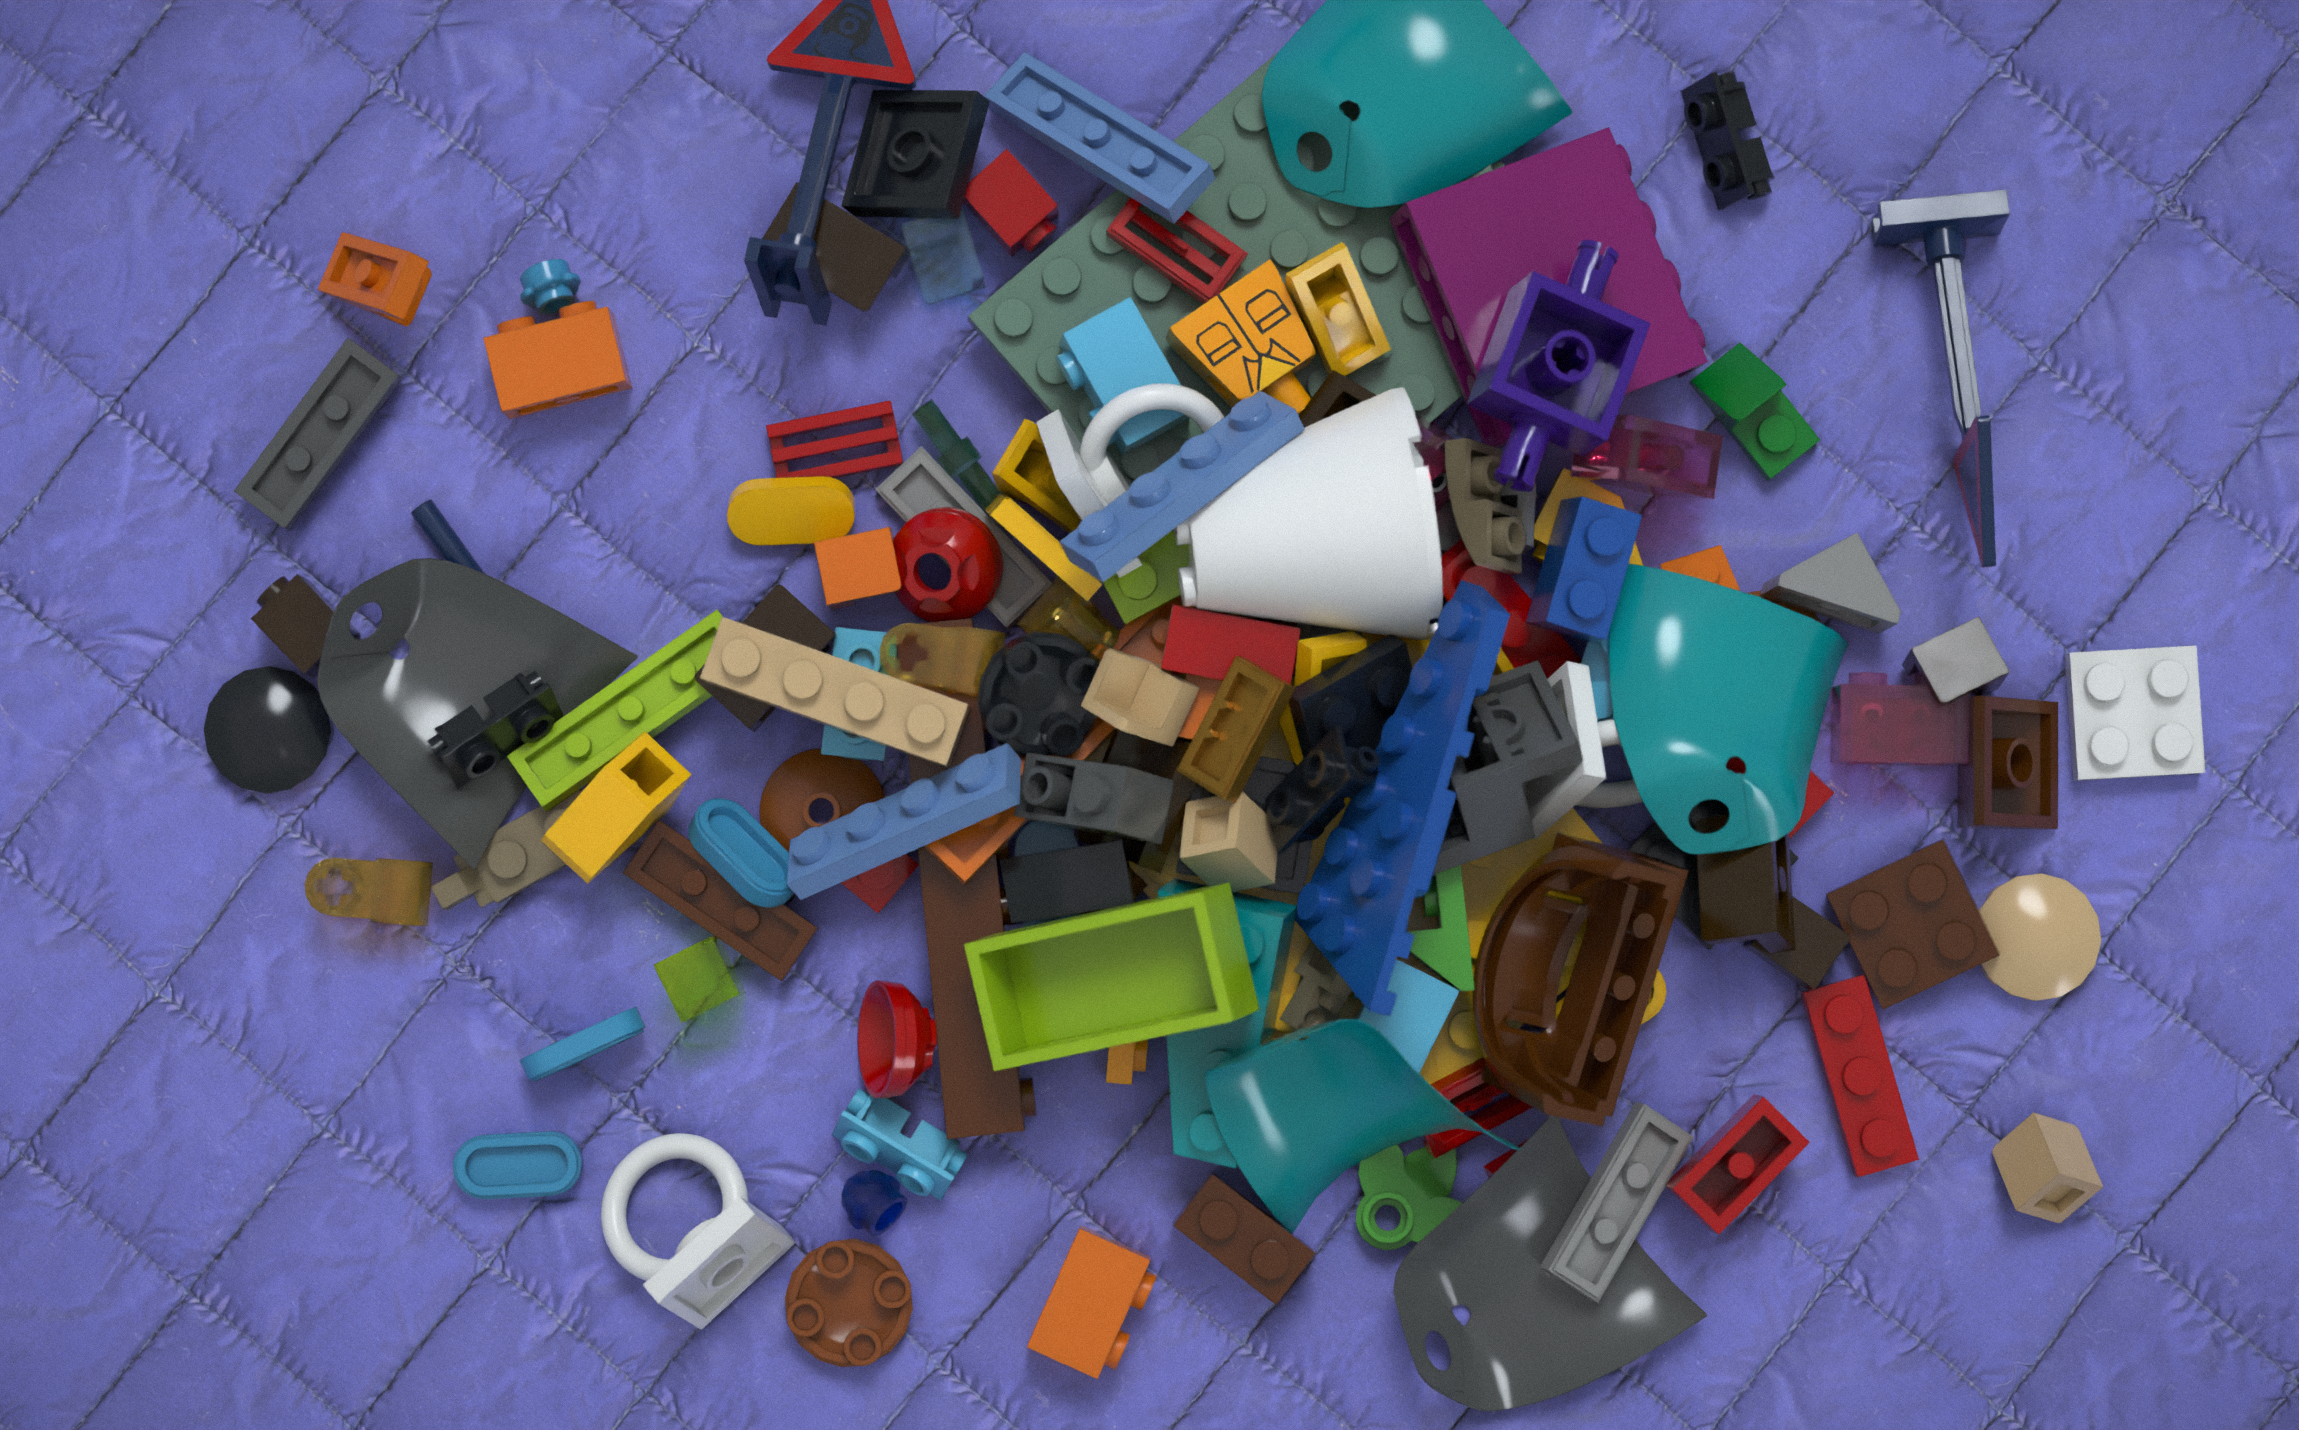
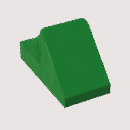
[1689,342,1820,482]

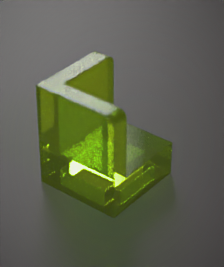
[653,936,746,1023]

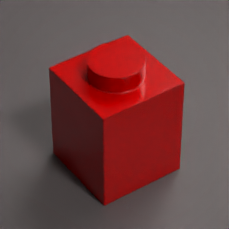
[963,149,1059,257]

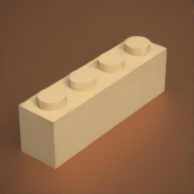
[700,617,971,769]

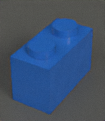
[1526,496,1642,642]

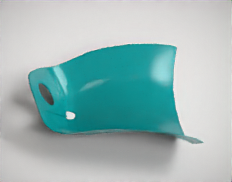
[1261,0,1572,208]
[1609,564,1849,854]
[1205,1019,1521,1233]

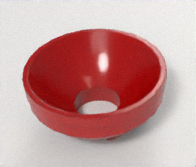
[893,507,1003,622]
[857,980,937,1098]

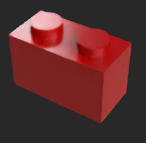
[1665,1094,1810,1235]

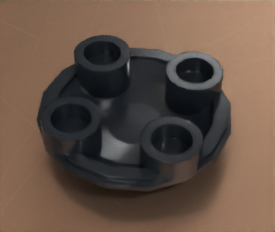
[977,632,1099,756]
[203,666,334,794]

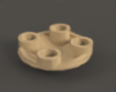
[1979,873,2102,1001]

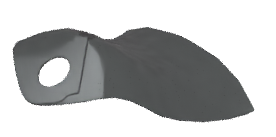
[317,558,638,870]
[1393,1115,1707,1411]

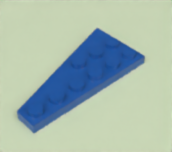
[1295,580,1510,1017]

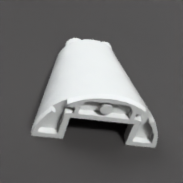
[1173,387,1443,640]

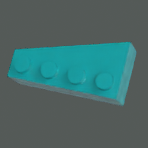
[1158,878,1297,1169]

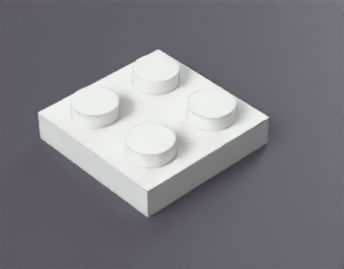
[2065,645,2205,781]

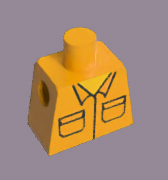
[1166,259,1316,415]

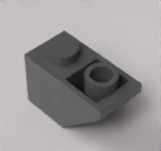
[1014,753,1174,844]

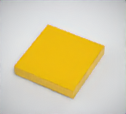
[985,493,1102,601]

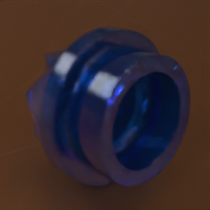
[841,1169,908,1236]

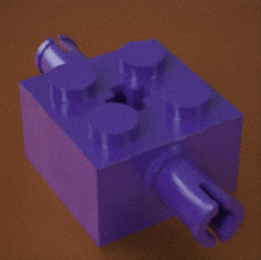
[1467,240,1651,492]

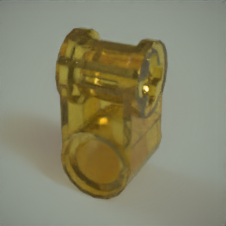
[1017,576,1120,664]
[880,623,1006,696]
[304,858,433,926]

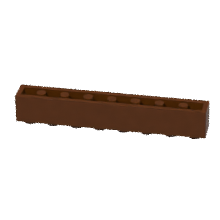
[895,618,1036,1139]

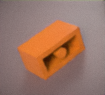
[483,301,633,419]
[1027,1225,1157,1379]

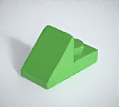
[1409,865,1475,992]

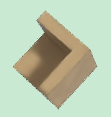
[1081,648,1200,747]
[1179,791,1278,892]
[1992,1112,2103,1224]

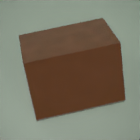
[1958,696,2058,829]

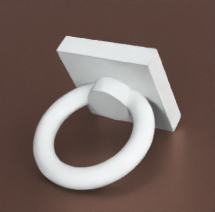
[1036,383,1224,577]
[1522,661,1643,839]
[601,1133,796,1330]

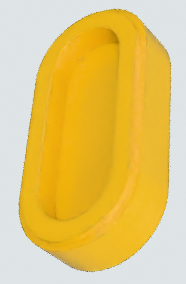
[727,476,855,545]

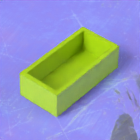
[964,882,1260,1071]

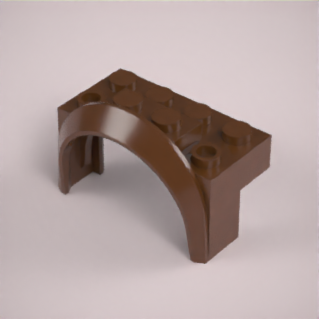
[1473,832,1688,1127]

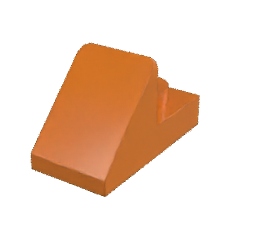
[317,232,432,326]

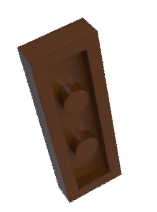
[623,820,819,981]

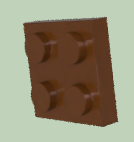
[1826,838,2000,1009]

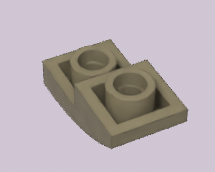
[1445,438,1526,575]

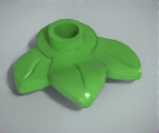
[1356,1145,1462,1250]

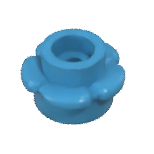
[520,259,581,315]

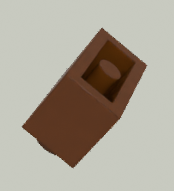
[1172,1171,1315,1305]

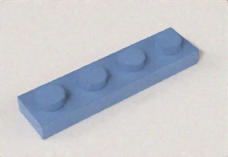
[984,52,1216,224]
[1059,391,1305,582]
[787,743,1021,900]

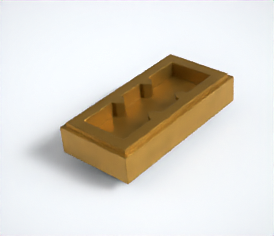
[1177,655,1296,803]

